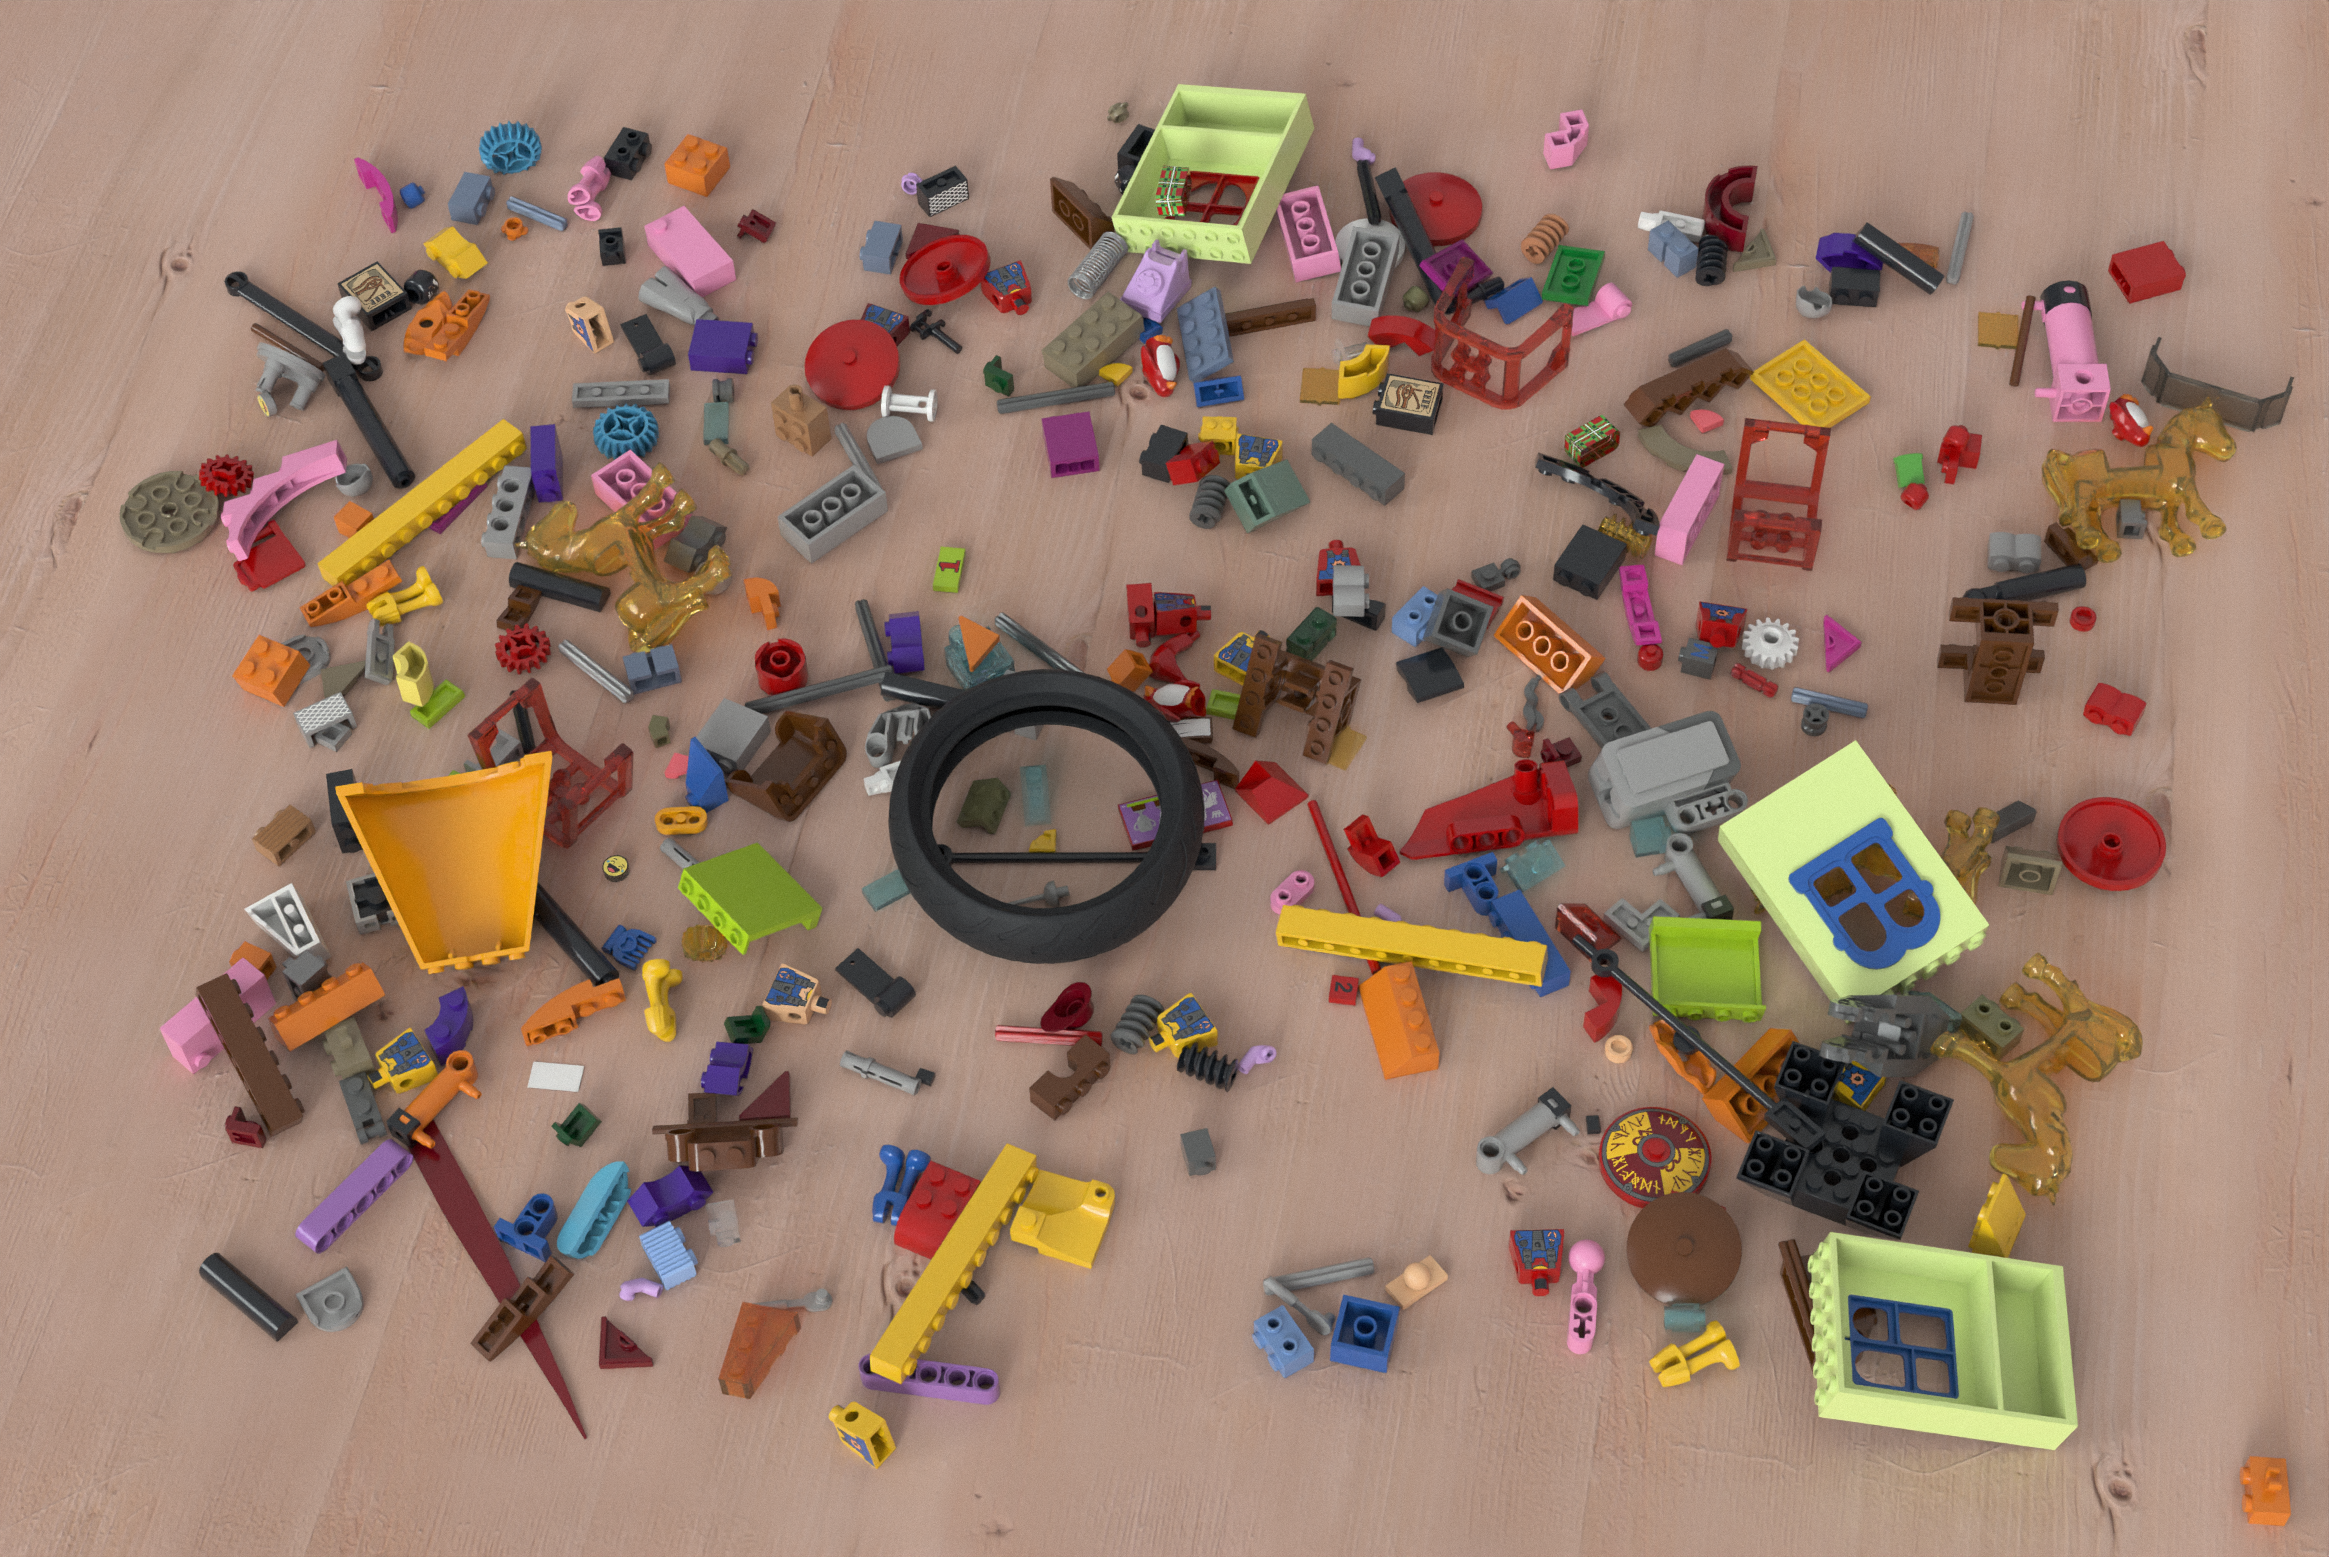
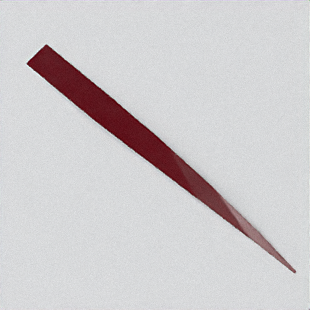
[407,1120,587,1440]

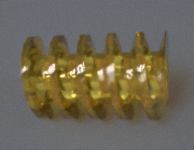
[1598,513,1652,560]

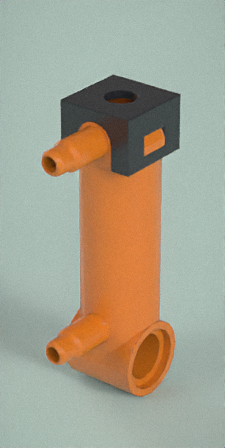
[386,1050,482,1149]

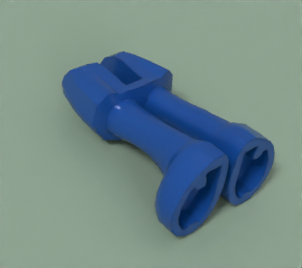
[872,1145,931,1226]

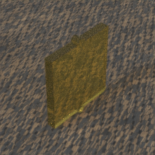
[1978,312,2018,350]
[1300,367,1340,406]
[1326,726,1367,771]

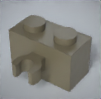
[322,1017,375,1079]

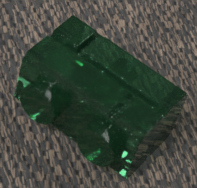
[1286,607,1337,661]

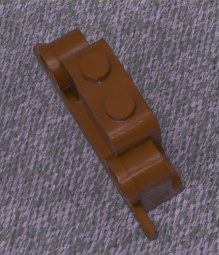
[652,1117,798,1171]
[1778,1239,1877,1373]

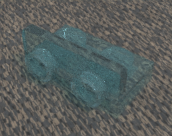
[1499,839,1565,892]

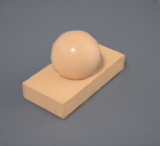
[1385,1255,1448,1310]

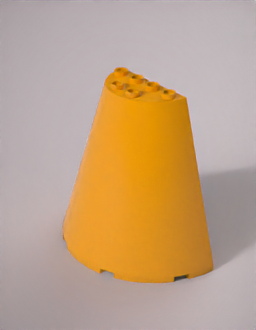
[335,751,552,974]

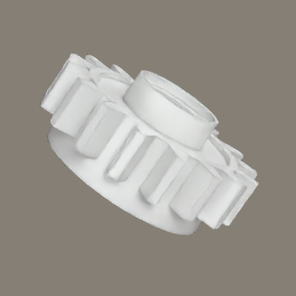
[1742,618,1799,670]

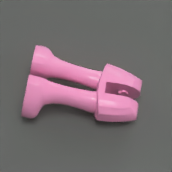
[568,156,611,221]

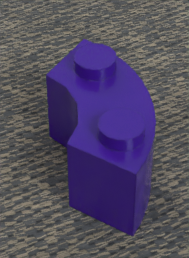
[1816,233,1883,273]
[884,611,925,673]
[424,986,474,1067]
[701,1041,753,1096]
[627,1165,713,1227]

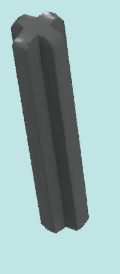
[1668,329,1733,367]

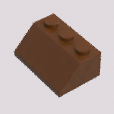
[1050,177,1115,250]

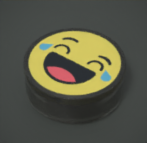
[602,855,630,882]

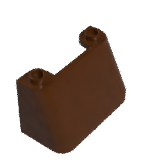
[725,711,847,822]

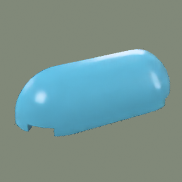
[557,1161,631,1259]

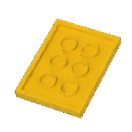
[1750,339,1871,437]

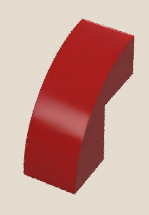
[1368,315,1438,356]
[1583,975,1622,1043]

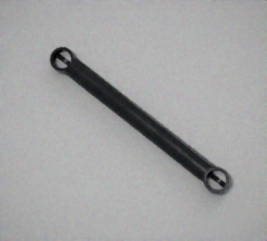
[224,271,383,381]

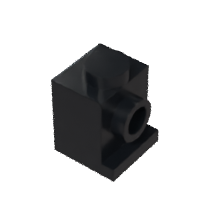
[598,227,626,266]

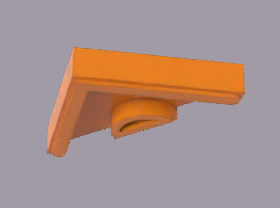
[958,615,1000,672]

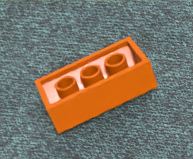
[1493,595,1606,694]
[1358,961,1439,1080]
[268,962,385,1051]
[1702,1028,1799,1143]

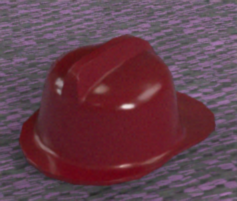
[1040,982,1094,1033]

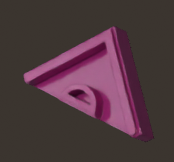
[1823,615,1862,673]

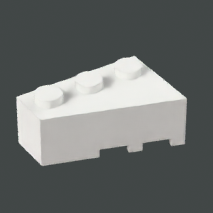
[244,883,332,960]

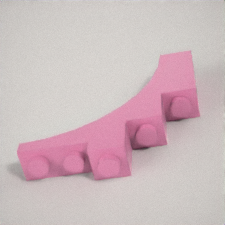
[221,440,347,561]

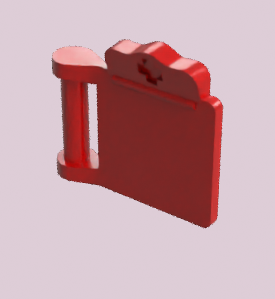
[233,519,306,591]

